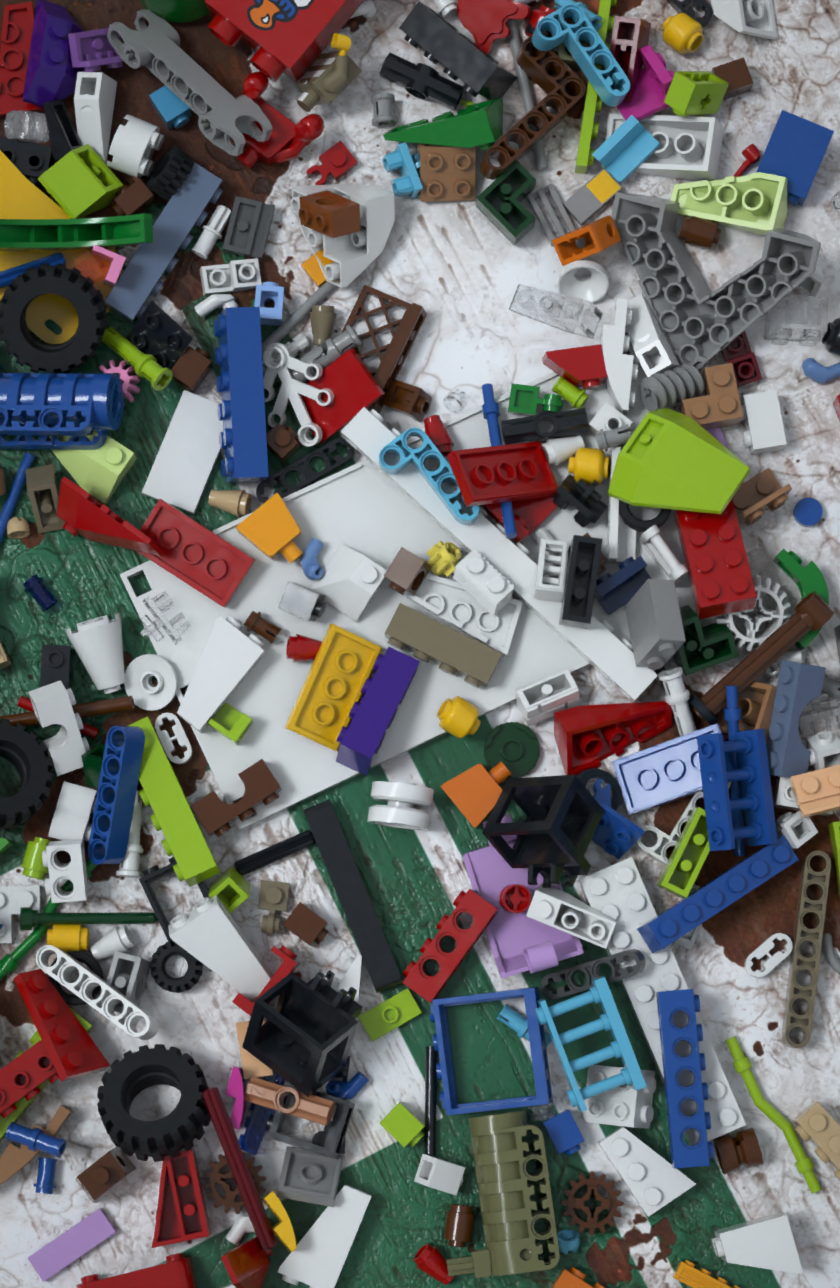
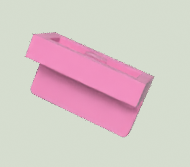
[91,245,126,288]

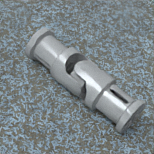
[289,324,364,383]

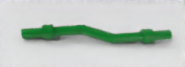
[0,859,99,981]

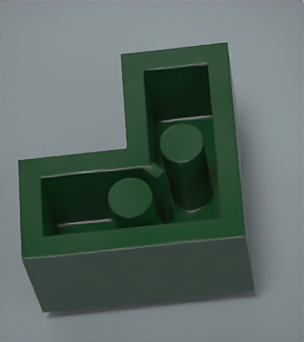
[476,160,536,245]
[673,605,739,676]

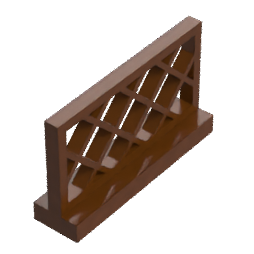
[341,285,427,414]

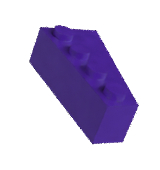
[336,647,420,776]

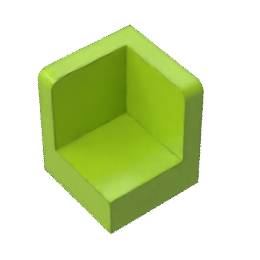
[208,703,253,745]

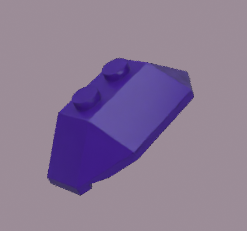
[23,0,85,108]

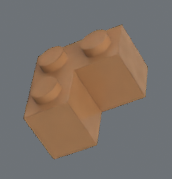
[679,363,744,430]

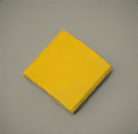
[261,1191,297,1252]

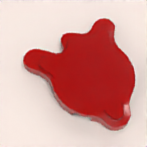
[457,0,531,55]

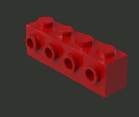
[0,1040,60,1119]

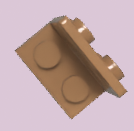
[416,143,476,202]
[733,468,792,526]

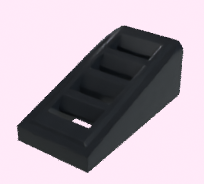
[43,99,82,161]

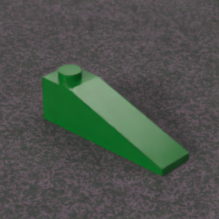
[383,97,503,150]

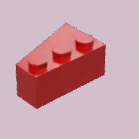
[152,1148,212,1248]

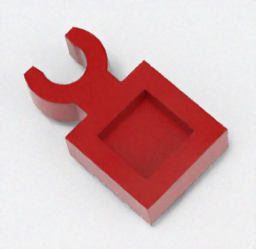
[306,140,358,185]

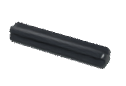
[234,830,315,876]

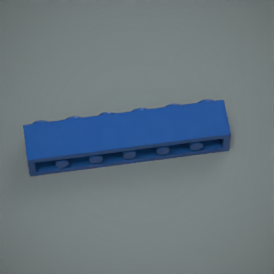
[637,835,799,953]

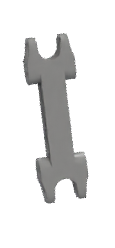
[107,9,273,156]

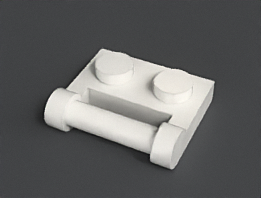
[639,524,689,584]

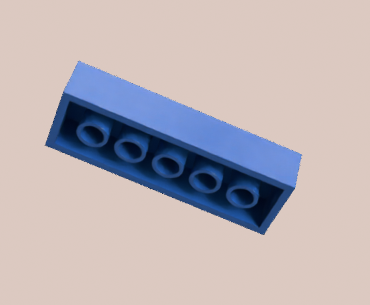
[213,307,269,484]

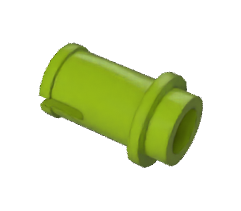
[552,376,589,409]

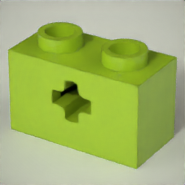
[664,71,729,117]

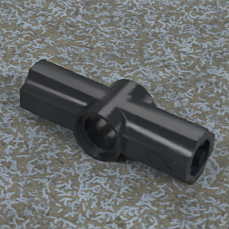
[380,53,465,111]
[501,408,589,445]

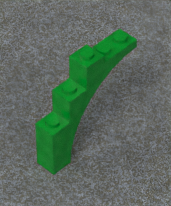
[0,213,153,252]

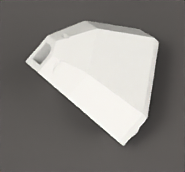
[291,183,395,288]

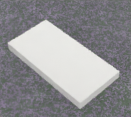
[142,390,223,514]

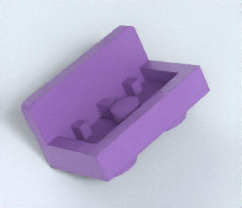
[68,27,123,72]

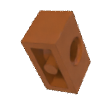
[299,191,361,238]

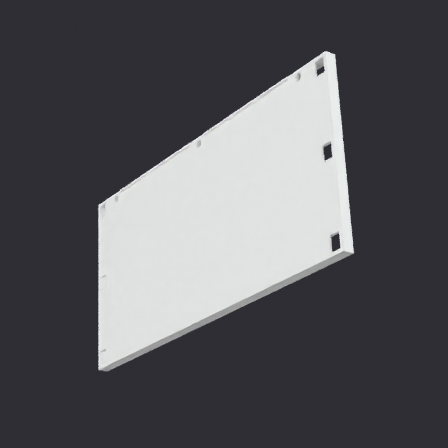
[120,339,697,831]

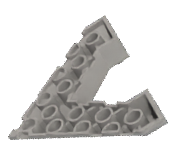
[611,192,821,370]

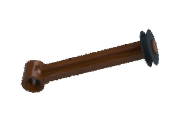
[688,591,834,725]

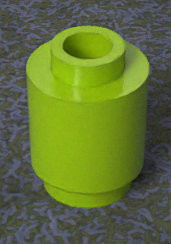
[21,837,51,880]

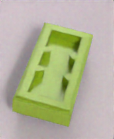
[358,988,422,1042]

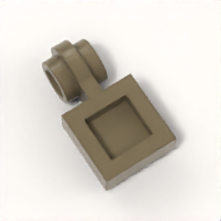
[258,880,290,936]

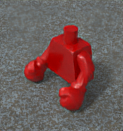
[237,71,325,170]

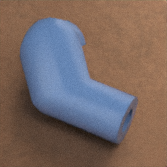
[802,358,840,384]
[300,537,324,580]

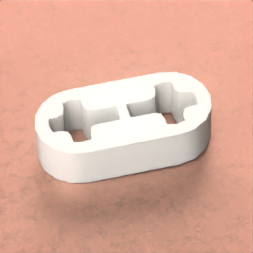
[155,713,193,765]
[744,933,793,978]

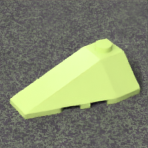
[670,172,787,236]
[39,430,137,505]

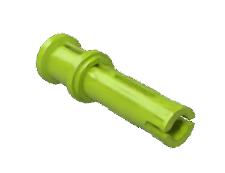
[102,327,173,391]

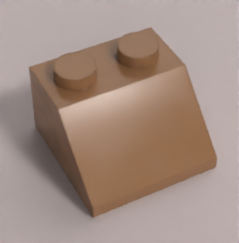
[715,682,777,745]

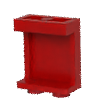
[232,945,299,1016]

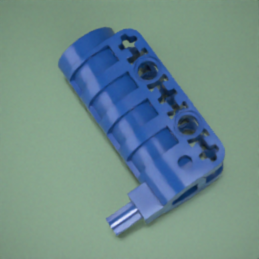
[0,363,124,450]

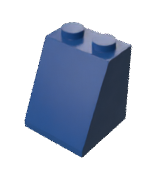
[756,110,834,206]

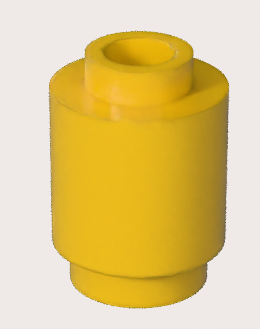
[47,924,89,952]

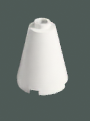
[65,613,125,694]

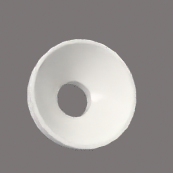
[558,260,609,305]

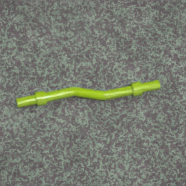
[725,1036,822,1194]

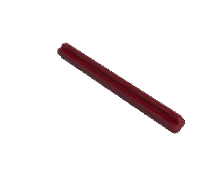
[202,1087,277,1250]

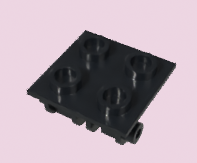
[126,301,193,370]

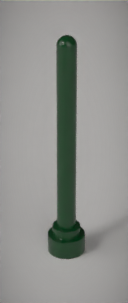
[20,907,158,930]

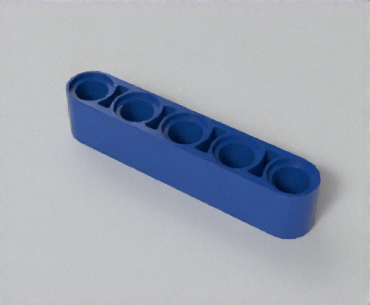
[88,726,145,864]

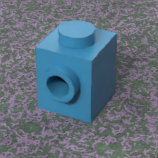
[149,85,192,130]

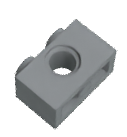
[106,951,150,1014]

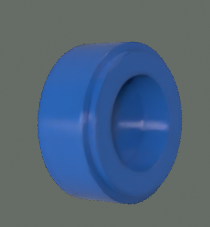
[793,498,823,527]

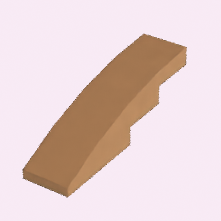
[0,1105,73,1185]

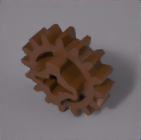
[203,1151,266,1214]
[560,1171,624,1235]

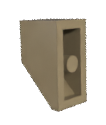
[26,464,65,534]

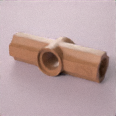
[244,1076,335,1126]

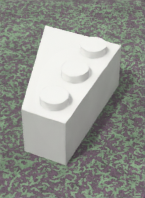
[598,1126,696,1217]

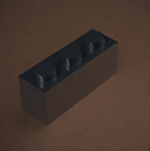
[559,535,602,629]

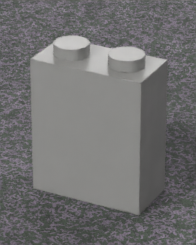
[625,579,686,670]

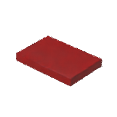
[300,348,385,444]

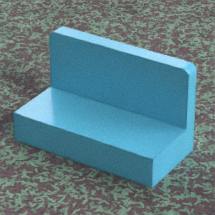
[592,115,660,183]

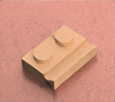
[789,764,840,818]

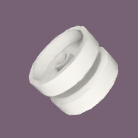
[367,781,434,830]

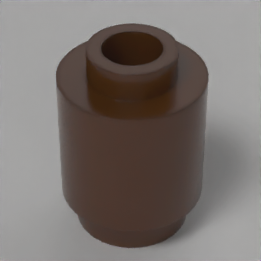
[679,216,721,250]
[443,1204,475,1247]

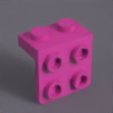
[616,44,674,121]

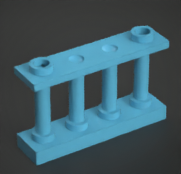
[535,976,647,1112]

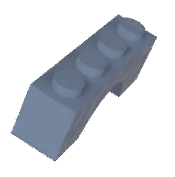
[766,660,826,778]

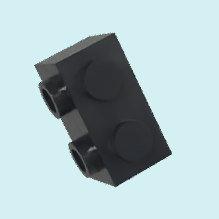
[0,137,54,188]

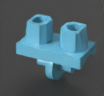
[382,142,423,199]

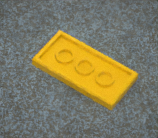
[285,624,382,751]

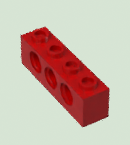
[402,889,500,1003]

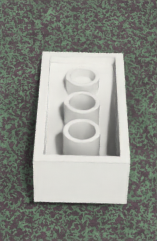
[601,113,724,181]

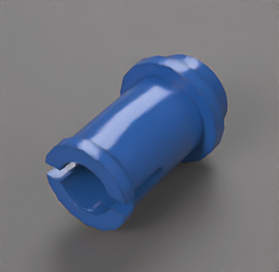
[33,1157,57,1194]

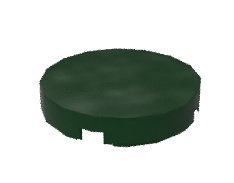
[484,722,540,778]

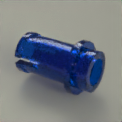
[23,574,58,612]

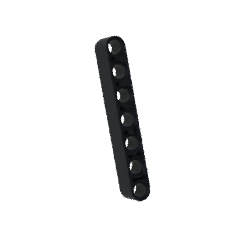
[303,799,403,993]

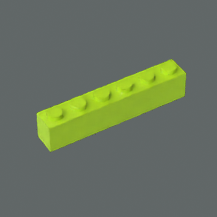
[128,716,221,887]

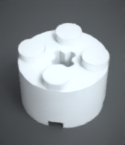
[107,114,164,178]

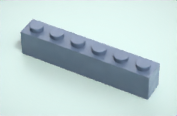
[104,162,223,324]

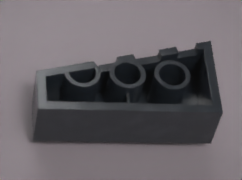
[399,1,517,100]

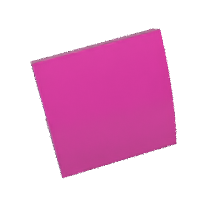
[225,1066,246,1130]

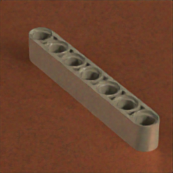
[782,851,831,1048]

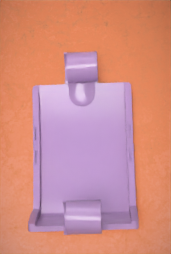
[463,814,584,978]

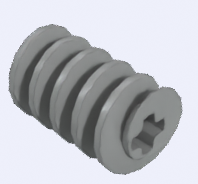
[640,363,704,411]

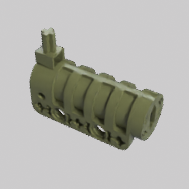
[446,1110,560,1278]

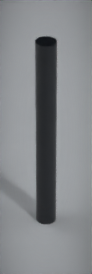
[424,1046,437,1157]

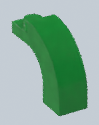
[773,549,829,650]

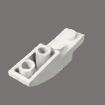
[600,298,638,416]

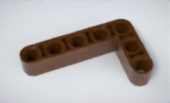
[480,37,586,180]

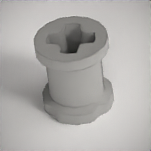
[371,93,397,128]

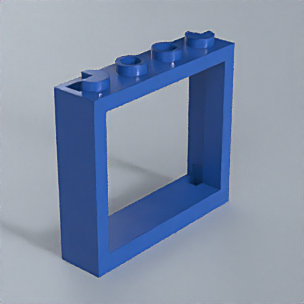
[429,986,553,1115]

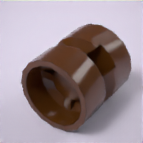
[713,1128,763,1175]

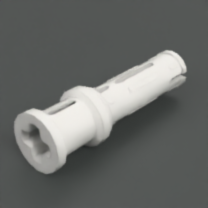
[658,667,697,736]
[116,790,143,878]

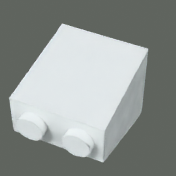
[711,1212,803,1274]

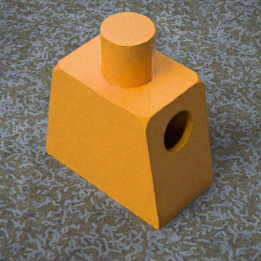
[236,493,303,564]

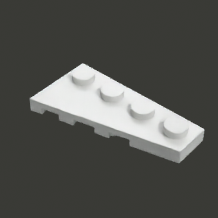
[406,573,523,657]

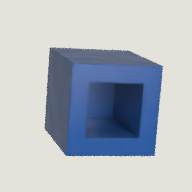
[542,1109,584,1156]

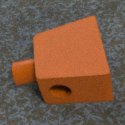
[552,215,620,266]
[440,761,512,828]

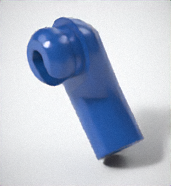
[326,1071,369,1100]

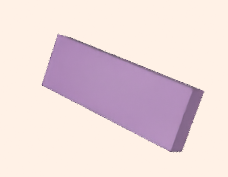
[28,1208,117,1282]

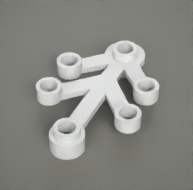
[263,343,334,447]

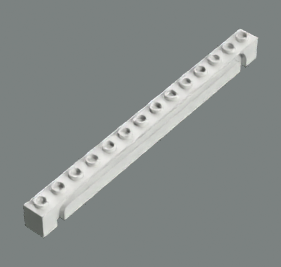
[341,407,658,703]

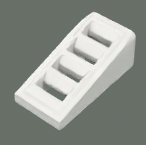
[534,538,569,602]

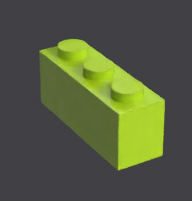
[656,807,710,899]

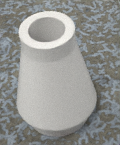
[541,435,585,466]
[90,926,135,961]

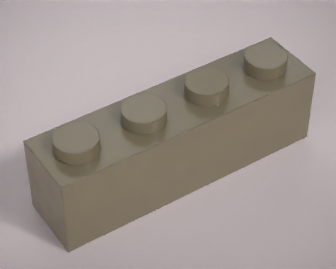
[385,603,502,688]

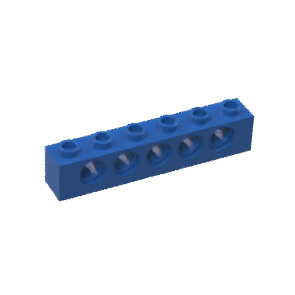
[656,989,714,1169]

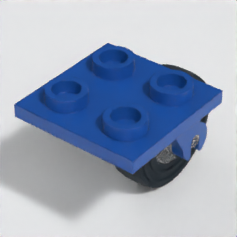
[577,768,645,859]

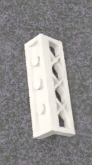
[606,446,637,564]

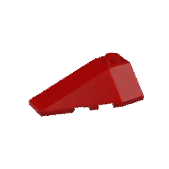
[57,476,164,556]
[554,701,672,775]
[221,1236,273,1288]

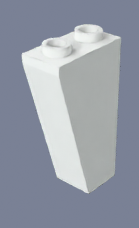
[177,615,265,733]
[168,895,273,1000]
[278,1184,372,1288]

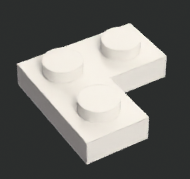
[0,885,41,944]

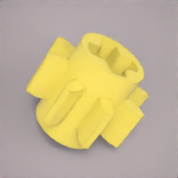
[427,541,461,577]

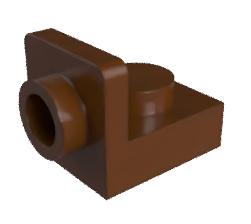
[383,379,432,422]

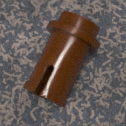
[244,611,281,644]

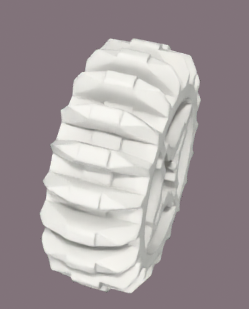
[715,574,791,651]

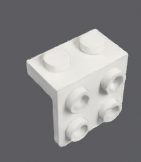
[583,1065,656,1129]

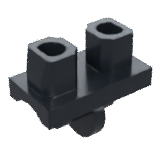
[553,474,608,527]

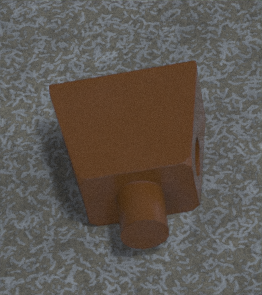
[75,1147,136,1203]

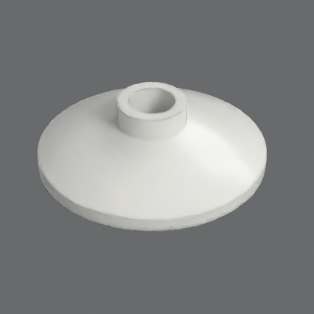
[124,654,177,711]

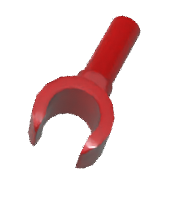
[733,144,760,177]

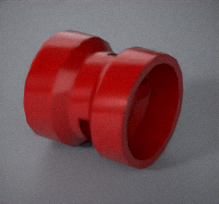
[498,884,531,913]

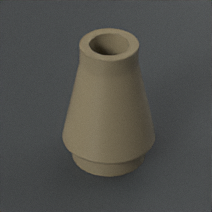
[309,305,337,346]

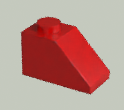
[542,344,607,390]

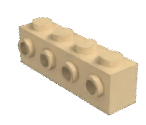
[793,1101,840,1181]

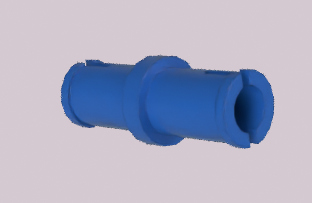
[5,1122,66,1158]

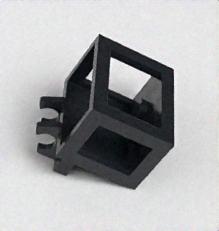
[482,775,604,888]
[242,970,363,1097]

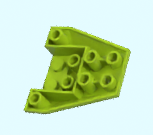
[608,408,750,514]

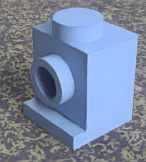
[254,282,284,326]

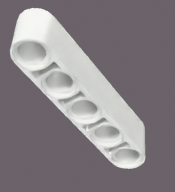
[36,945,158,1040]

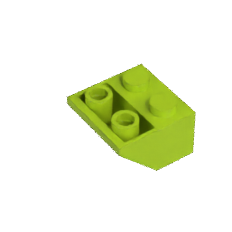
[38,144,124,219]

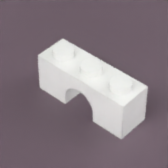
[28,680,90,776]

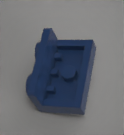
[594,556,652,615]

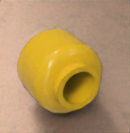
[662,13,704,54]
[568,447,610,485]
[436,696,481,739]

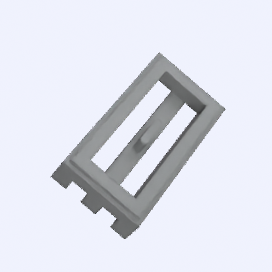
[527,183,575,246]

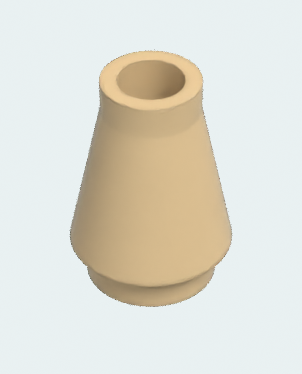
[208,489,252,517]

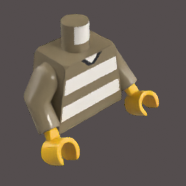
[297,33,362,112]

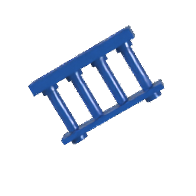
[697,729,778,851]

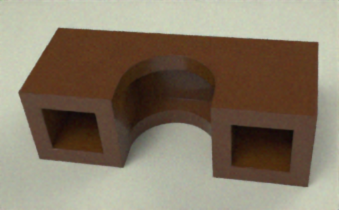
[190,759,282,838]

